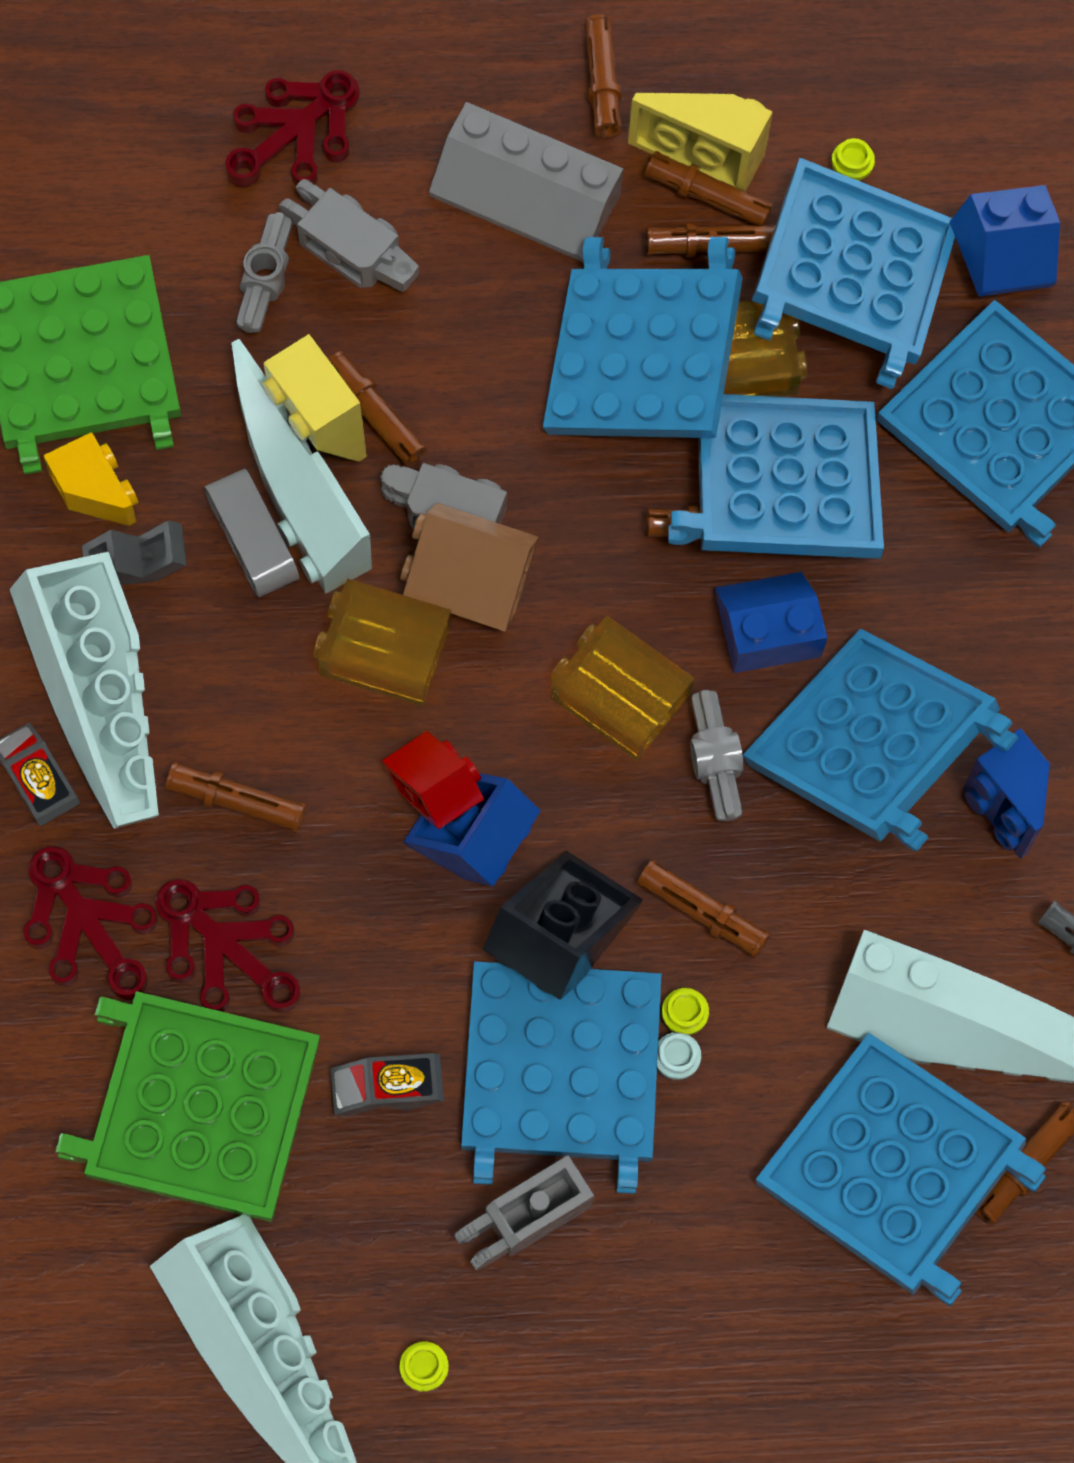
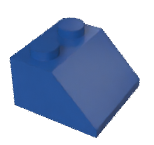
[950,185,1060,297]
[714,572,827,673]
[404,773,541,887]

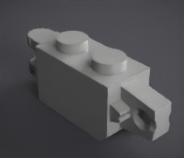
[279,179,419,292]

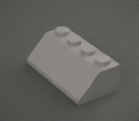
[429,102,623,262]

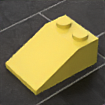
[628,93,773,191]
[262,334,367,462]

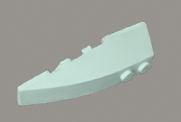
[232,339,372,594]
[9,552,159,829]
[826,930,1074,1083]
[150,1215,357,1463]

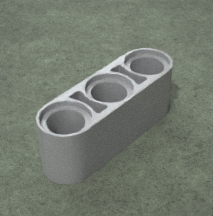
[204,468,300,598]

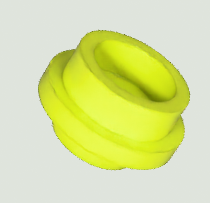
[831,138,875,181]
[662,988,709,1035]
[400,1342,449,1392]

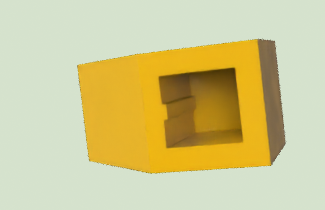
[43,432,139,526]

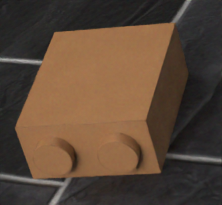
[400,503,539,631]

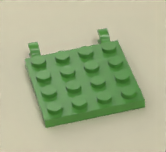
[0,255,181,475]
[55,991,321,1222]

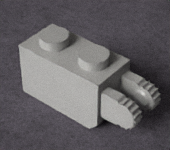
[380,463,507,530]
[454,1155,594,1271]

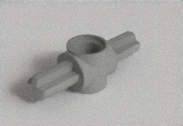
[236,212,293,334]
[690,690,744,822]

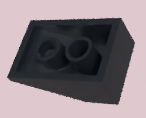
[482,851,643,1000]

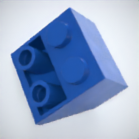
[963,728,1050,859]

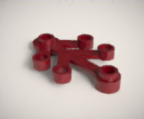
[225,70,360,187]
[23,846,158,1000]
[156,879,301,1013]

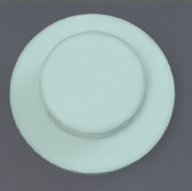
[657,1032,701,1080]

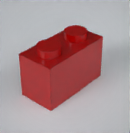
[382,731,484,830]

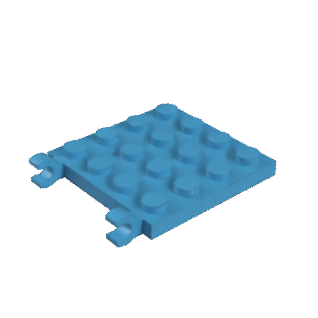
[751,157,955,389]
[543,237,743,438]
[876,300,1074,548]
[668,394,884,559]
[743,628,1019,852]
[461,961,662,1194]
[756,1033,1046,1307]

